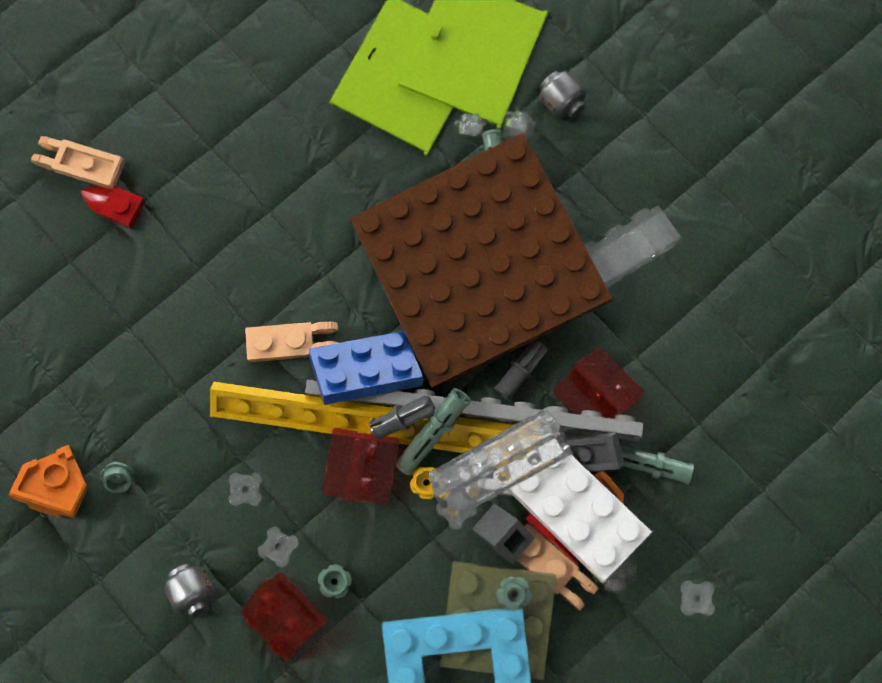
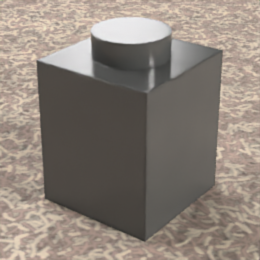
[472,504,535,564]

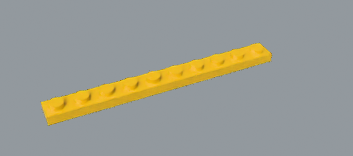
[210,382,545,462]

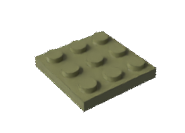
[440,561,556,680]

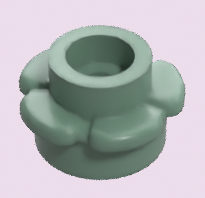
[100,462,134,493]
[318,564,352,599]
[497,576,532,611]

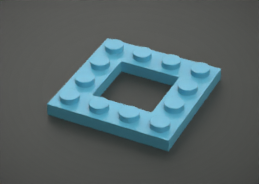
[382,607,531,683]

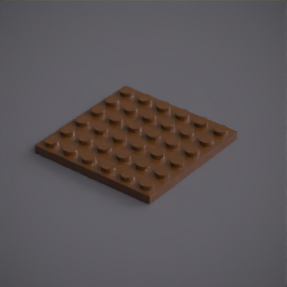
[350,132,613,390]

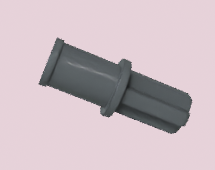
[494,340,548,401]
[369,396,435,440]

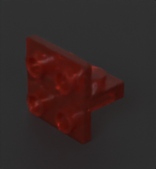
[553,347,644,419]
[322,428,399,505]
[241,571,328,662]

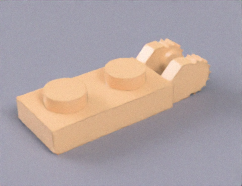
[31,136,125,190]
[246,321,338,362]
[517,524,599,610]

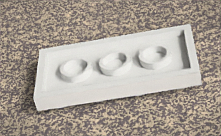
[503,436,652,583]

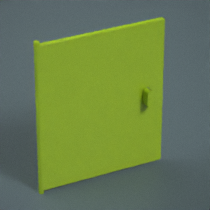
[329,0,453,156]
[398,0,548,130]

